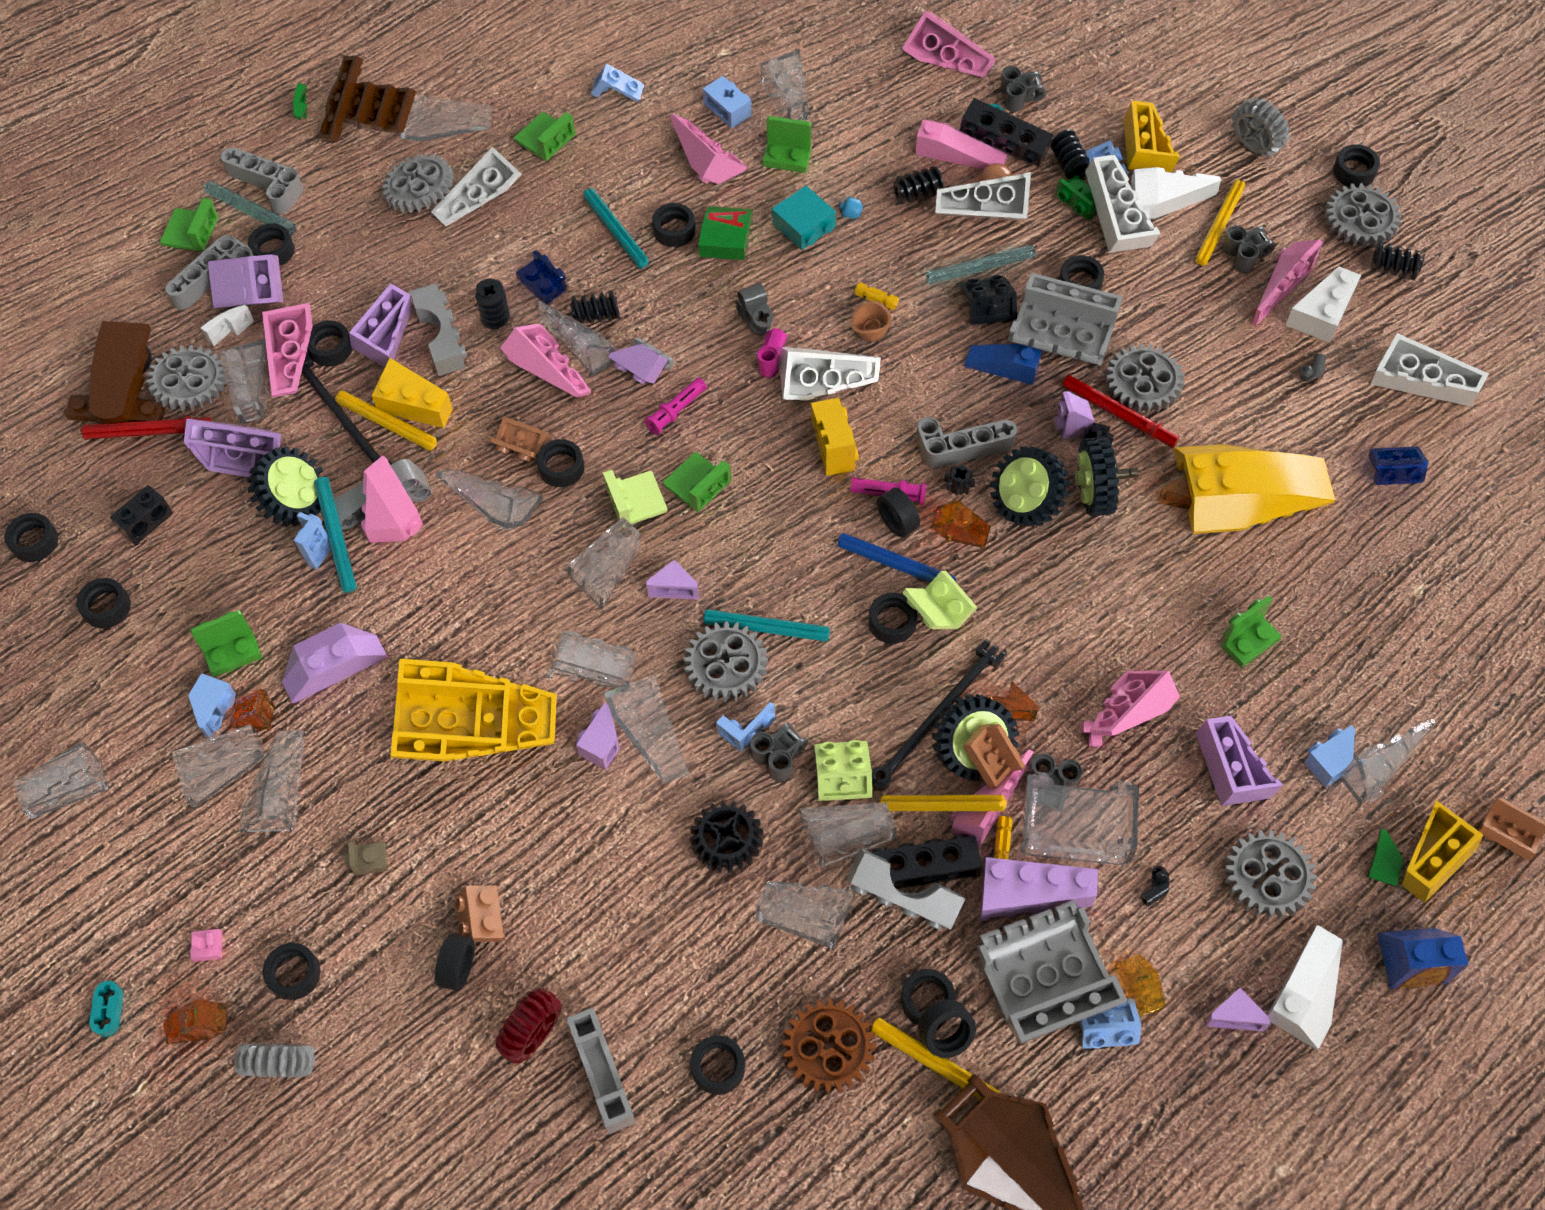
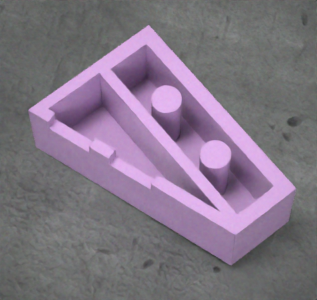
[349,283,412,367]
[1196,716,1283,806]

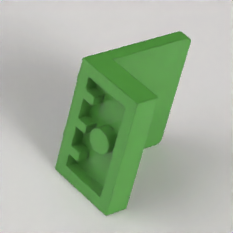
[514,112,576,161]
[763,116,811,173]
[160,198,219,252]
[663,452,731,512]
[1221,596,1282,668]
[190,610,263,677]

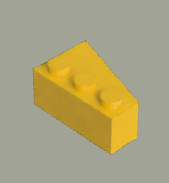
[1123,100,1180,173]
[372,358,453,428]
[811,398,859,476]
[1401,800,1483,903]

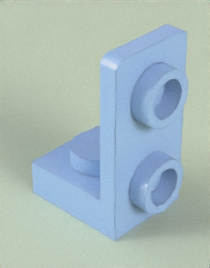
[590,64,644,102]
[716,702,776,752]

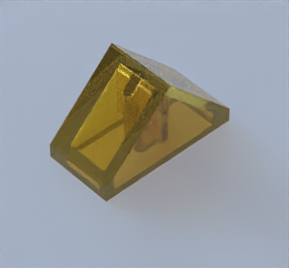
[1114,954,1166,1017]

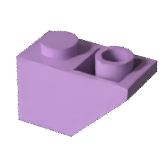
[608,344,668,384]
[1054,391,1094,439]
[576,703,620,770]

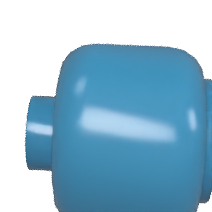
[839,197,863,219]

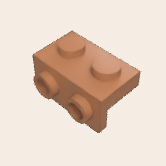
[489,416,550,462]
[963,724,1025,788]
[1479,797,1545,861]
[454,886,504,942]

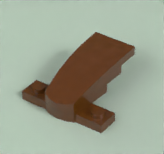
[318,56,416,142]
[65,321,167,424]

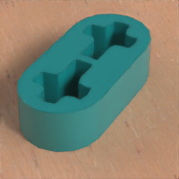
[89,981,124,1037]

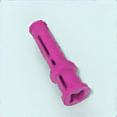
[644,377,707,435]
[851,477,927,505]

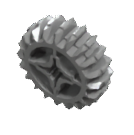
[1231,97,1290,157]
[234,1043,315,1077]

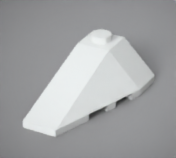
[1130,167,1221,219]
[780,347,881,401]

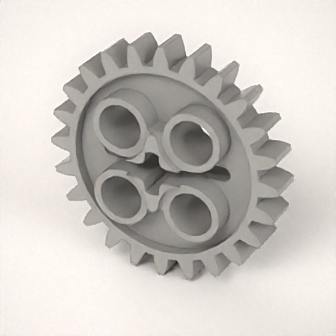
[382,153,454,213]
[1324,183,1402,248]
[1105,343,1185,414]
[146,345,227,412]
[684,621,768,702]
[1224,830,1317,919]

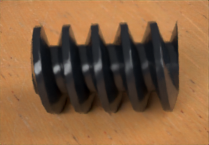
[1051,129,1090,179]
[894,166,944,205]
[1370,241,1425,281]
[475,279,510,329]
[570,291,620,326]

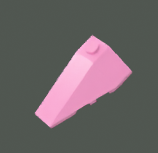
[902,11,996,78]
[670,114,747,184]
[916,119,1007,170]
[1252,239,1323,326]
[361,455,423,543]
[1090,671,1180,736]

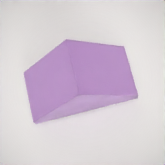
[646,560,699,600]
[1206,988,1270,1032]

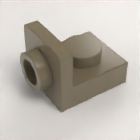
[344,841,388,876]

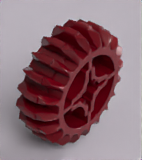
[495,988,562,1064]

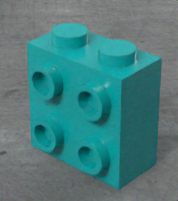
[772,185,836,250]

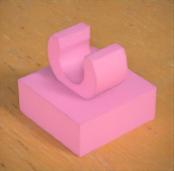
[1080,721,1102,747]
[190,929,223,962]

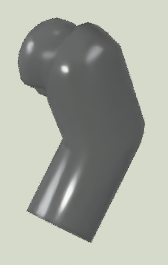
[1299,354,1326,382]

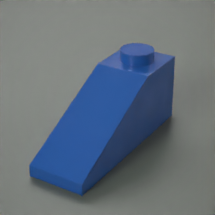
[964,344,1042,385]

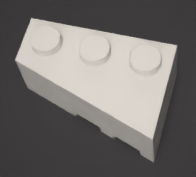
[1285,267,1361,343]

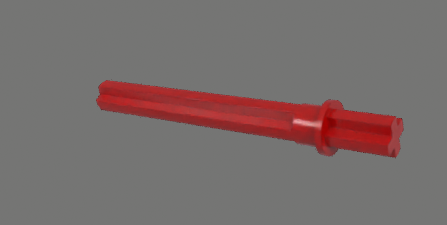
[1062,375,1180,449]
[81,416,212,439]

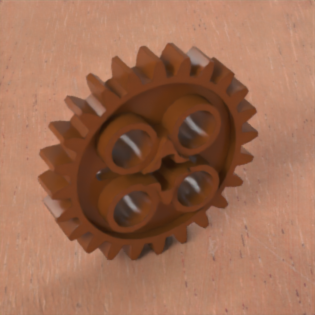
[782,998,876,1095]

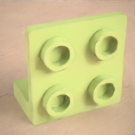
[603,470,668,527]
[903,571,978,629]
[815,740,872,801]

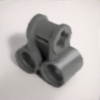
[1000,66,1046,112]
[1222,225,1276,273]
[735,282,773,335]
[750,722,809,782]
[1029,753,1083,812]

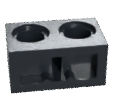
[110,485,174,546]

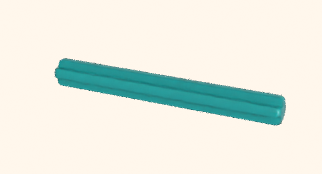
[583,188,649,269]
[314,477,357,593]
[704,609,830,642]

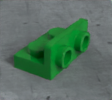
[1056,175,1098,221]

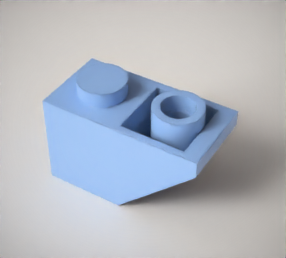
[188,673,236,739]
[1304,725,1355,788]

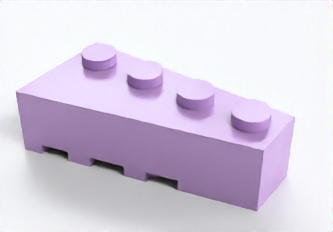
[980,857,1098,921]

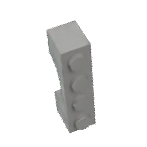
[409,283,467,376]
[846,848,965,930]
[566,1007,636,1135]

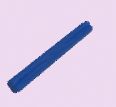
[838,533,956,583]

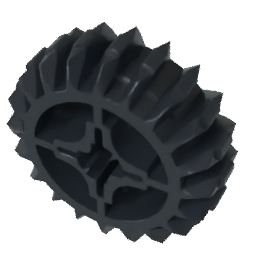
[690,800,763,874]

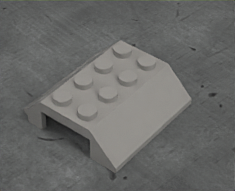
[1008,273,1123,365]
[976,901,1128,1044]

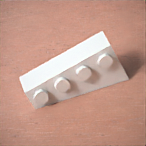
[1085,155,1161,253]
[935,172,1031,221]
[1371,333,1489,406]

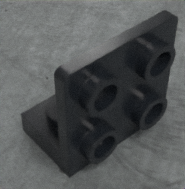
[961,275,1017,325]

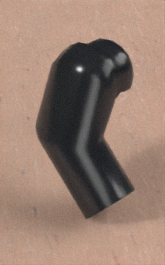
[1140,866,1170,907]

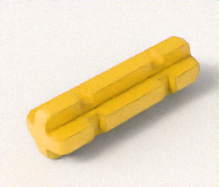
[855,282,899,310]
[994,816,1013,860]

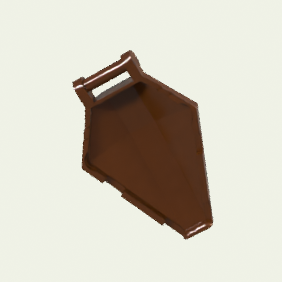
[932,1074,1084,1210]

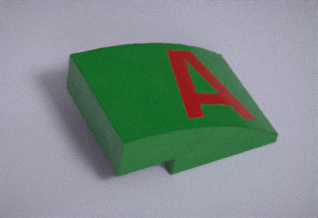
[698,206,753,260]

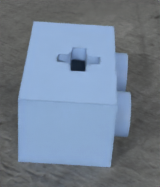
[703,76,752,129]

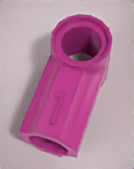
[757,328,787,377]

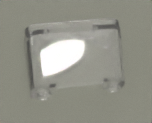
[1020,772,1139,865]

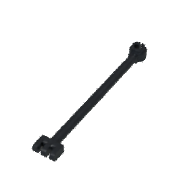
[302,352,393,465]
[872,639,1007,791]

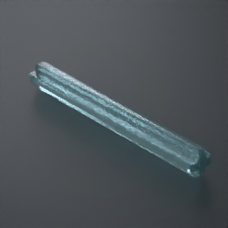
[204,181,297,235]
[926,245,1036,285]

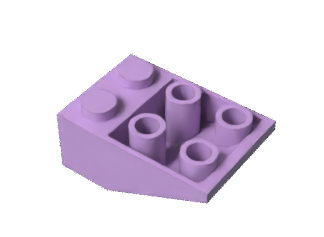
[208,255,284,308]

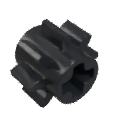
[1083,422,1114,444]
[944,464,975,496]

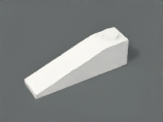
[431,147,522,226]
[1267,925,1343,1050]

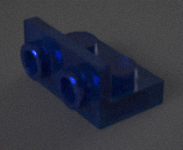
[516,250,567,305]
[1369,446,1428,485]

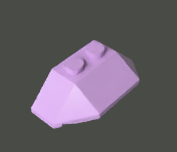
[184,419,281,477]
[282,623,388,704]

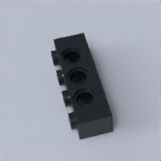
[960,98,1054,167]
[871,834,982,889]

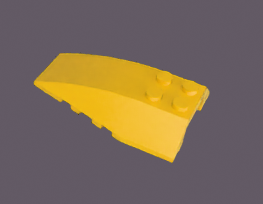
[1174,444,1335,534]
[390,659,557,761]

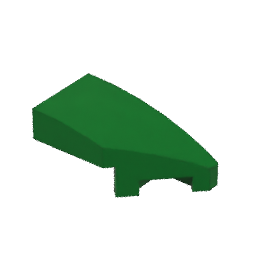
[293,83,308,120]
[1367,828,1404,886]

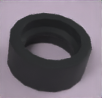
[1333,144,1380,188]
[652,203,695,247]
[248,223,295,266]
[1059,255,1105,290]
[307,320,352,366]
[537,439,584,487]
[877,487,920,538]
[4,513,59,562]
[76,578,131,629]
[868,592,917,644]
[435,934,475,991]
[262,943,321,1000]
[901,969,956,1025]
[918,999,977,1058]
[690,1035,746,1095]

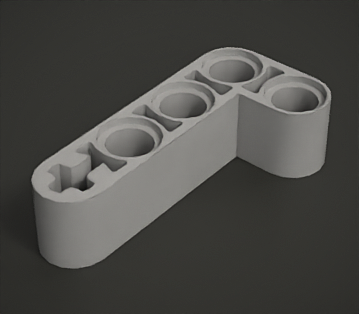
[221,148,303,214]
[166,235,254,310]
[916,417,1017,468]
[334,459,432,530]

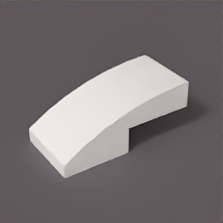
[201,305,254,346]

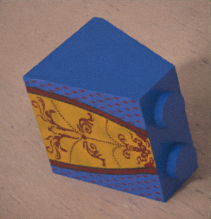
[1377,928,1469,989]

